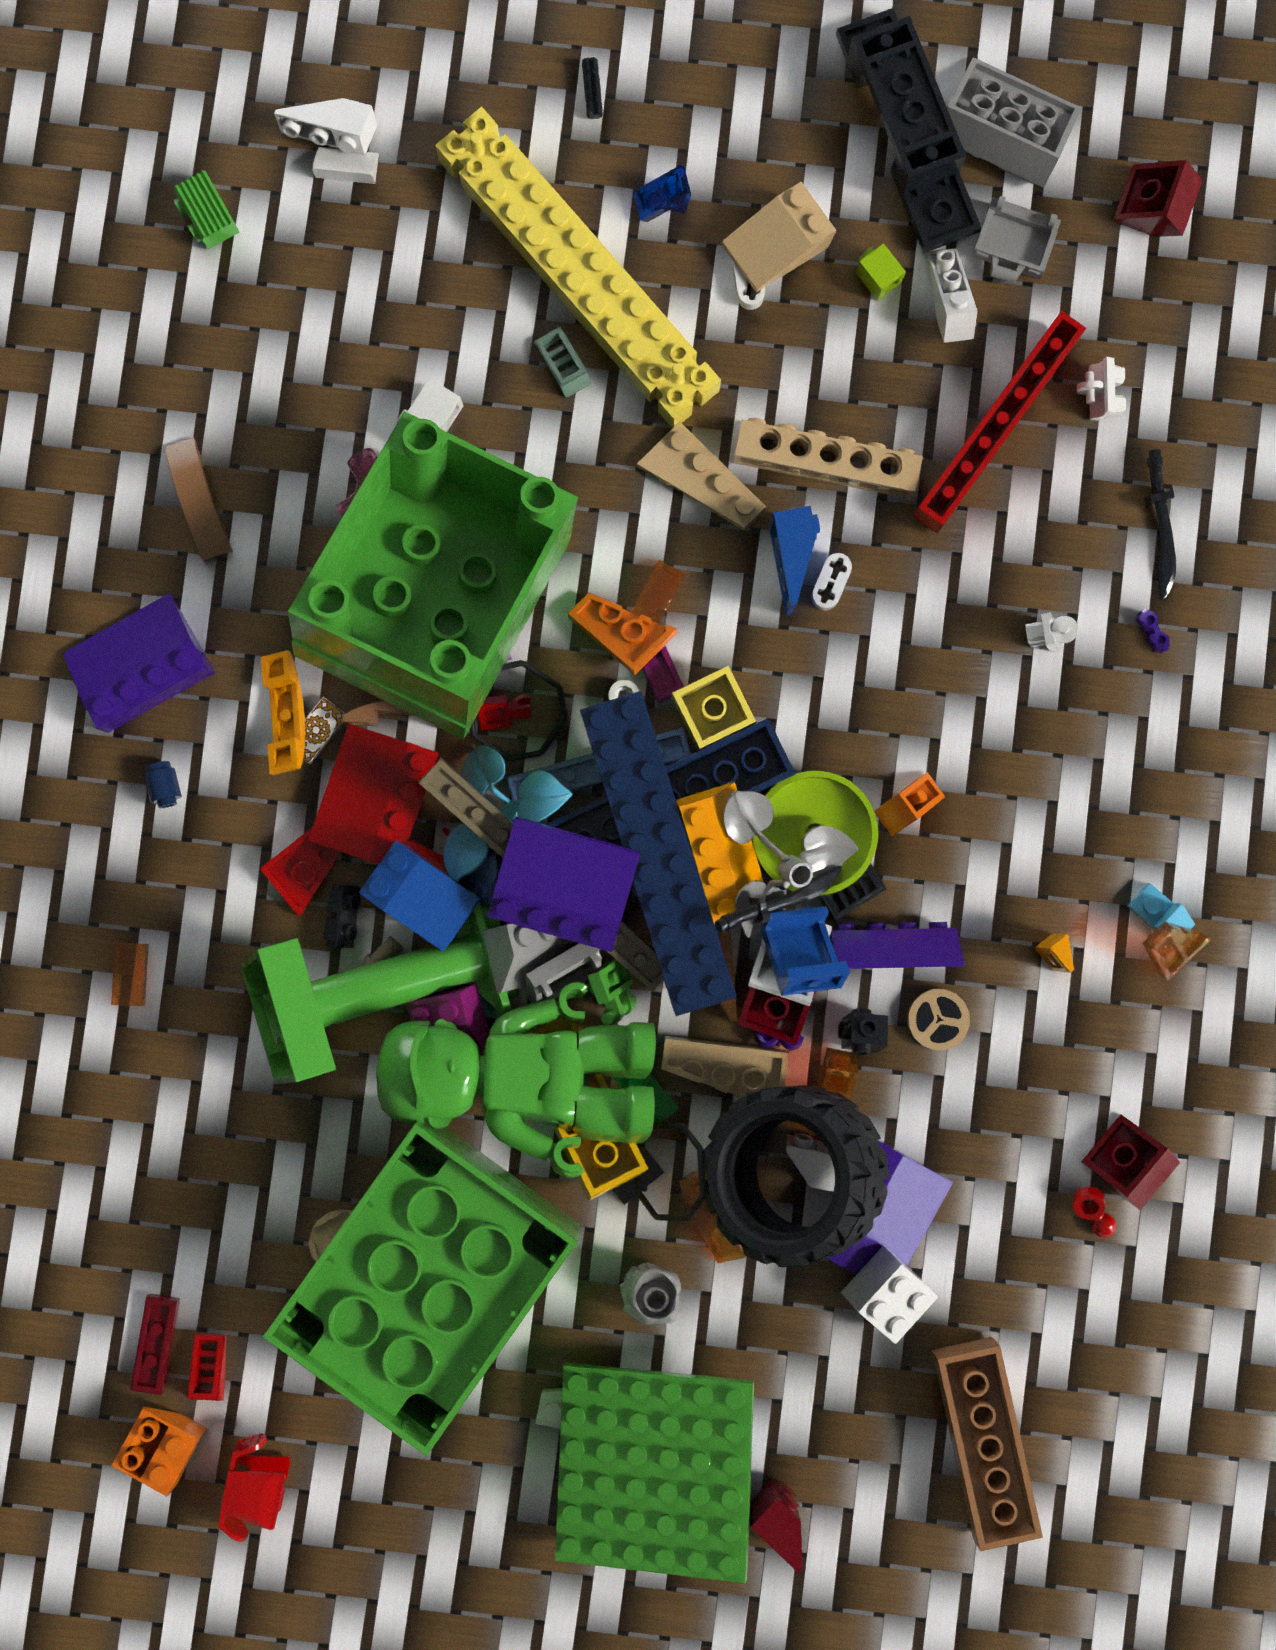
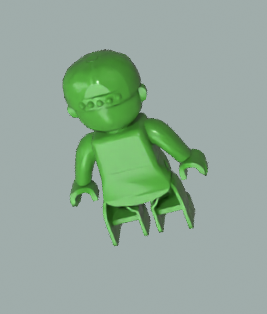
[376,982,656,1178]

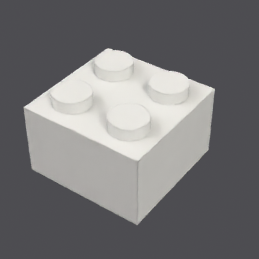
[841,1245,938,1344]

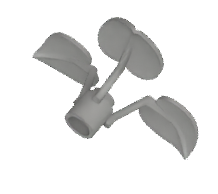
[723,791,858,938]

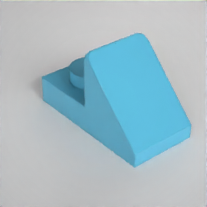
[1127,883,1195,947]

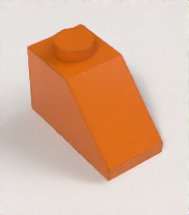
[874,772,945,836]

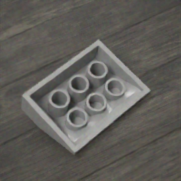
[947,57,1081,188]

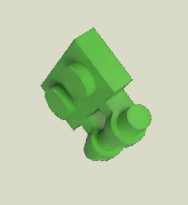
[588,958,637,1025]

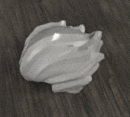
[620,1262,681,1325]

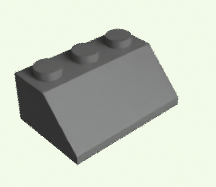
[482,924,579,993]

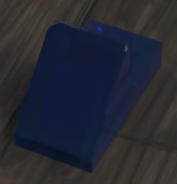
[633,165,691,222]

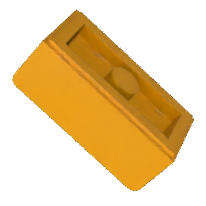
[1035,933,1074,973]

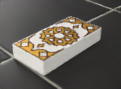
[303,697,345,764]

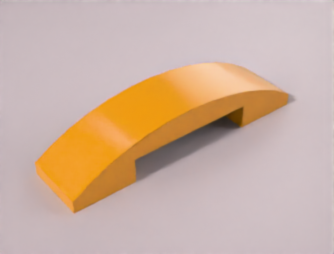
[261,650,305,775]

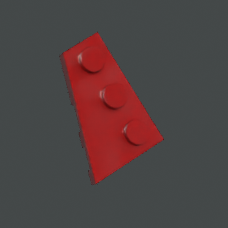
[260,828,342,917]

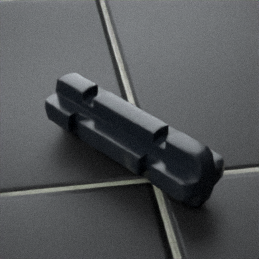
[582,57,603,119]

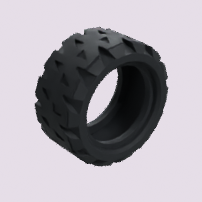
[704,1085,889,1268]

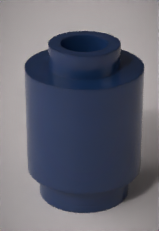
[144,761,182,809]

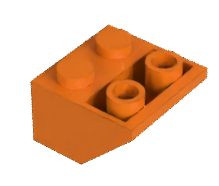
[111,1407,208,1497]

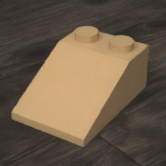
[721,182,837,292]

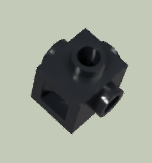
[838,1008,888,1056]

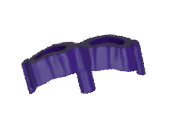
[1136,609,1170,654]
[754,1031,804,1051]

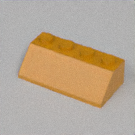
[676,782,764,925]

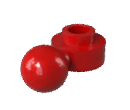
[1073,1187,1116,1238]

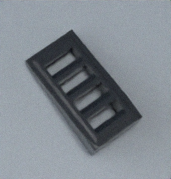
[819,863,887,921]

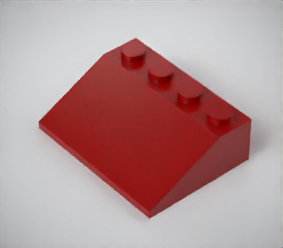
[308,724,439,865]

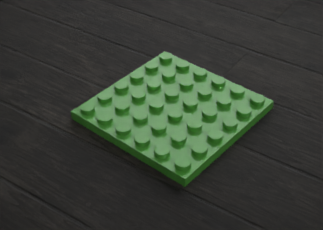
[555,1363,754,1583]

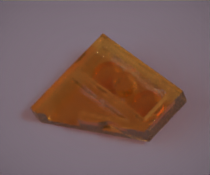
[1142,922,1210,981]

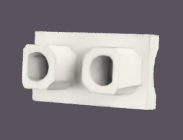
[1077,357,1126,421]
[1025,612,1078,651]

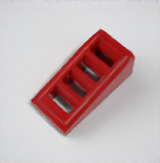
[187,1333,227,1401]

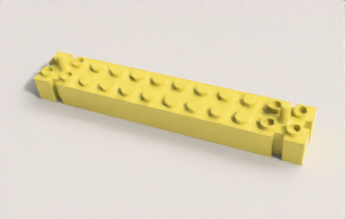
[435,106,721,429]

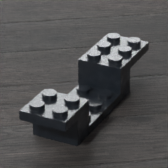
[836,8,982,253]

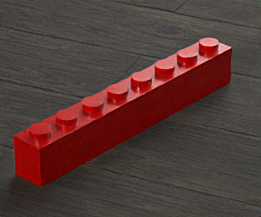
[912,310,1086,534]

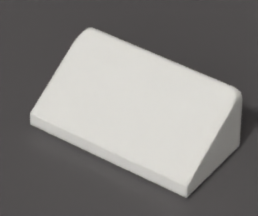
[312,147,379,184]

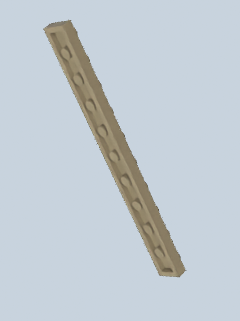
[419,757,664,992]

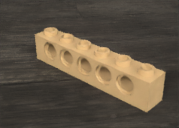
[733,418,923,499]

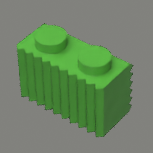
[173,171,239,249]

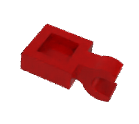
[478,695,532,731]

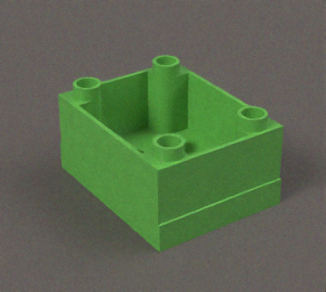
[288,411,578,740]
[263,1119,580,1457]

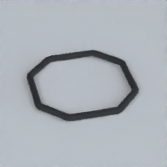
[470,660,568,762]
[635,1123,706,1222]

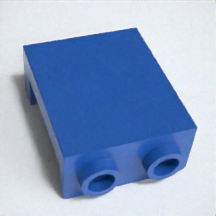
[760,906,850,996]

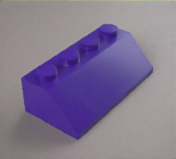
[830,922,964,969]

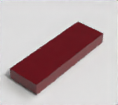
[130,1294,180,1395]

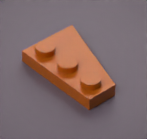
[568,593,677,676]

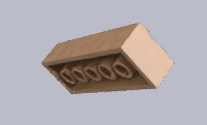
[931,1337,1043,1552]

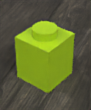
[856,243,906,301]

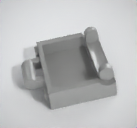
[972,196,1061,284]
[526,943,602,1003]

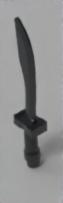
[1144,449,1176,599]
[715,866,842,933]

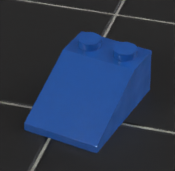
[769,506,820,616]
[359,840,481,951]

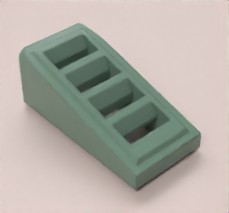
[534,327,591,397]

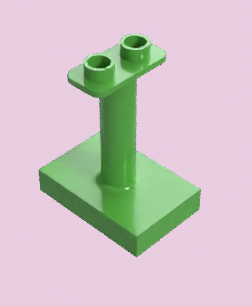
[240,892,519,1084]

